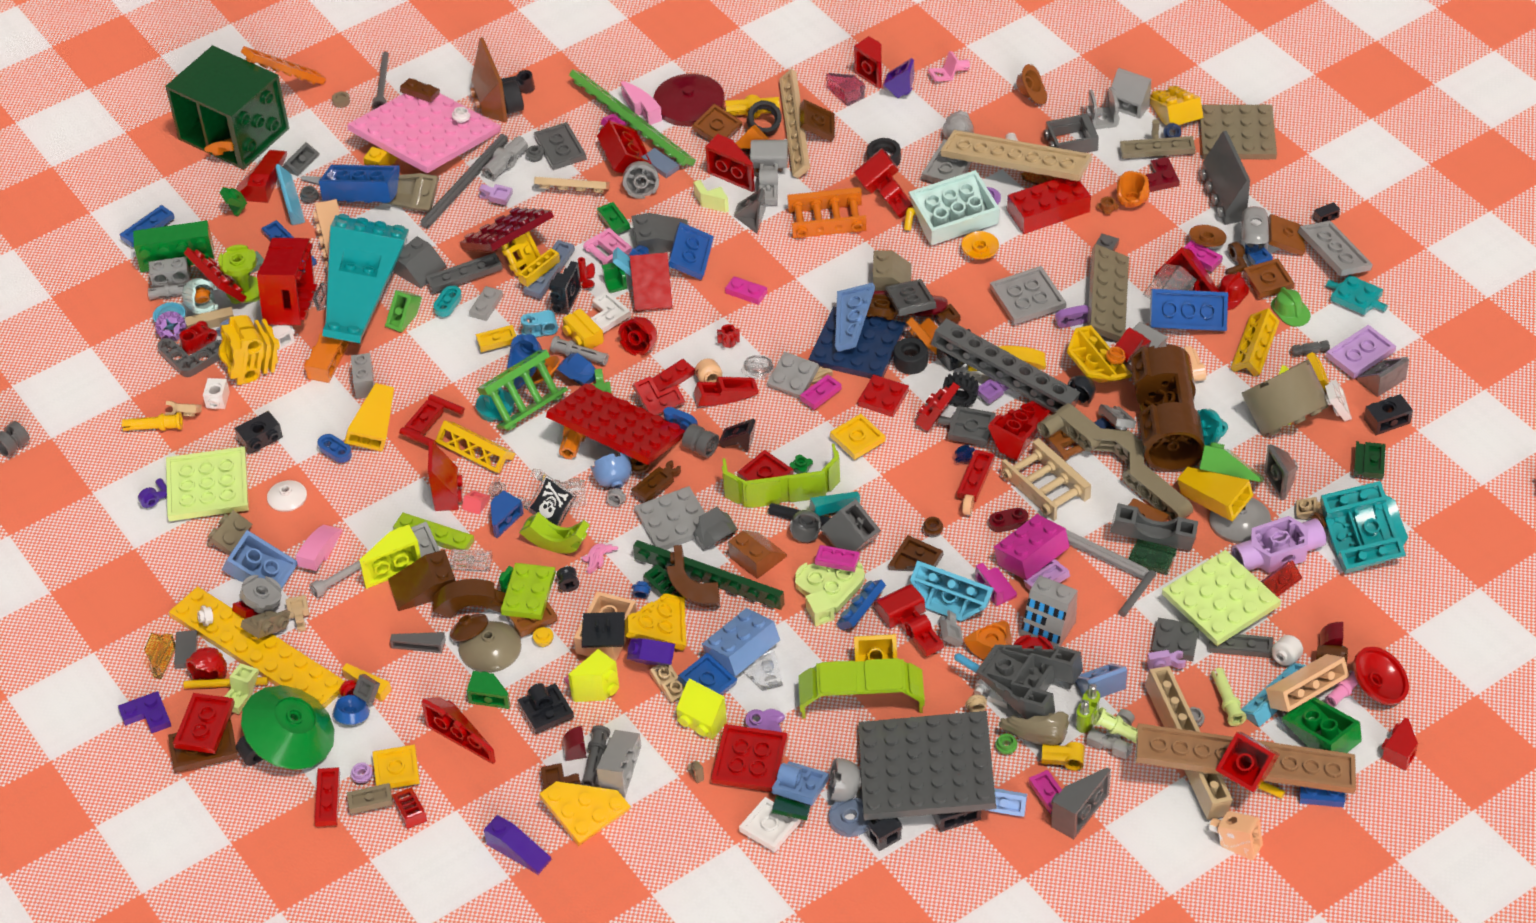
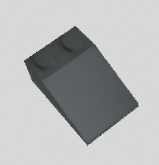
[631,213,688,254]
[1050,767,1111,840]

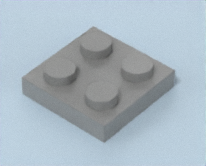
[767,351,820,398]

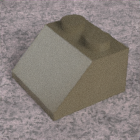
[873,250,911,291]

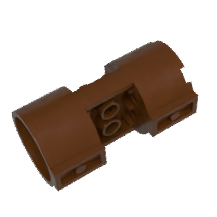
[1130,344,1205,472]

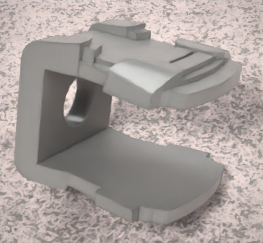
[1086,87,1120,129]

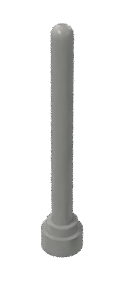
[309,561,361,598]

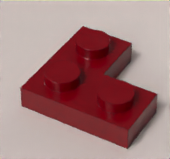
[1145,157,1180,192]

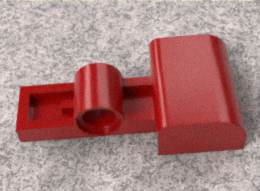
[854,148,914,218]
[874,584,944,657]

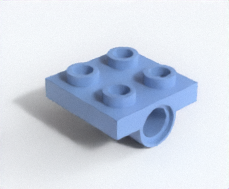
[772,761,829,806]

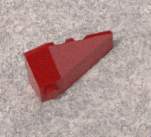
[236,150,287,203]
[1155,247,1219,292]

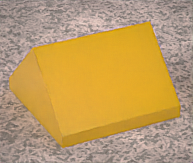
[854,634,897,662]

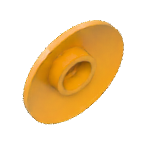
[962,231,999,259]

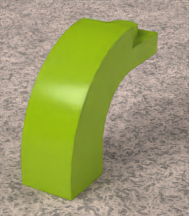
[519,512,590,554]

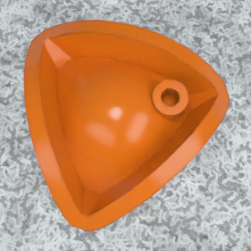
[964,621,1012,660]

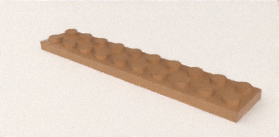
[1135,723,1356,794]

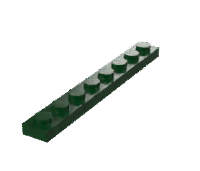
[633,540,785,610]

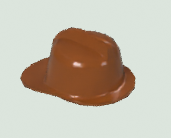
[1016,64,1047,105]

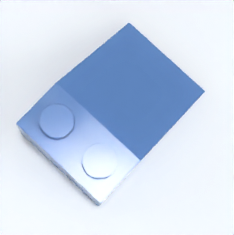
[222,530,298,589]

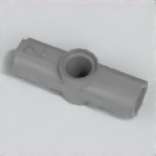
[482,136,528,181]

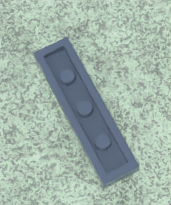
[523,240,575,299]

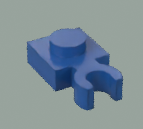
[1245,244,1273,265]

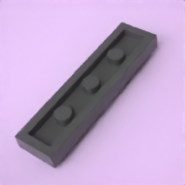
[425,253,503,293]

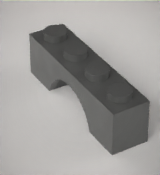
[1110,503,1198,551]

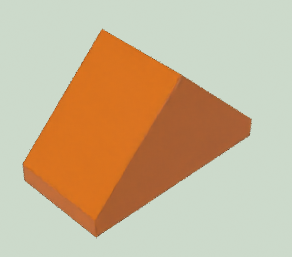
[736,125,770,149]

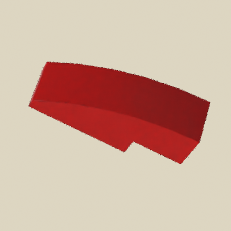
[693,377,759,406]

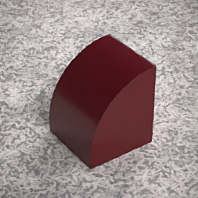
[1320,622,1344,646]
[563,726,587,761]

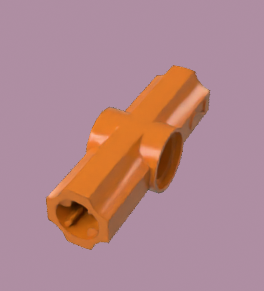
[559,426,586,460]

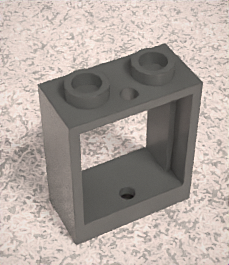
[1043,113,1099,153]

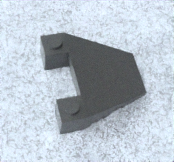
[976,644,1083,719]

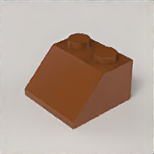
[728,530,787,579]

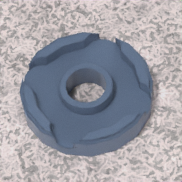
[829,797,872,837]

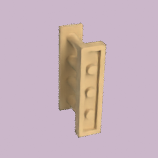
[1001,438,1091,521]

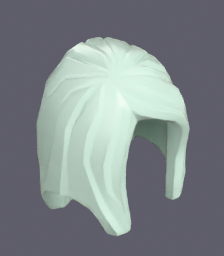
[182,278,218,314]

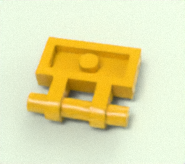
[501,231,541,276]

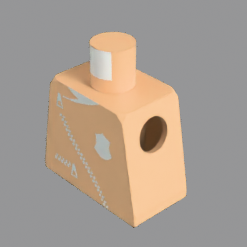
[1209,811,1263,861]

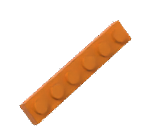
[241,46,326,85]

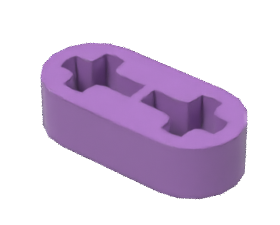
[1055,305,1088,328]

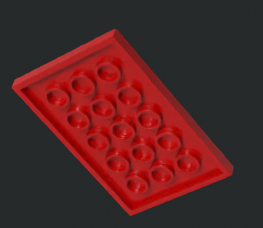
[546,383,685,465]

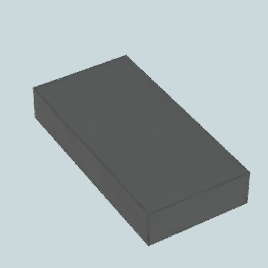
[174,630,198,669]

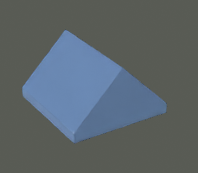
[1075,663,1127,698]

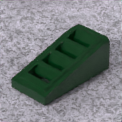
[643,564,681,597]

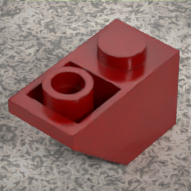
[1381,717,1418,771]

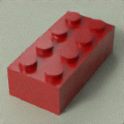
[1007,178,1091,234]

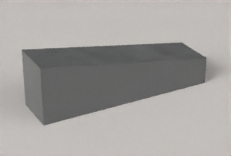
[390,632,446,653]

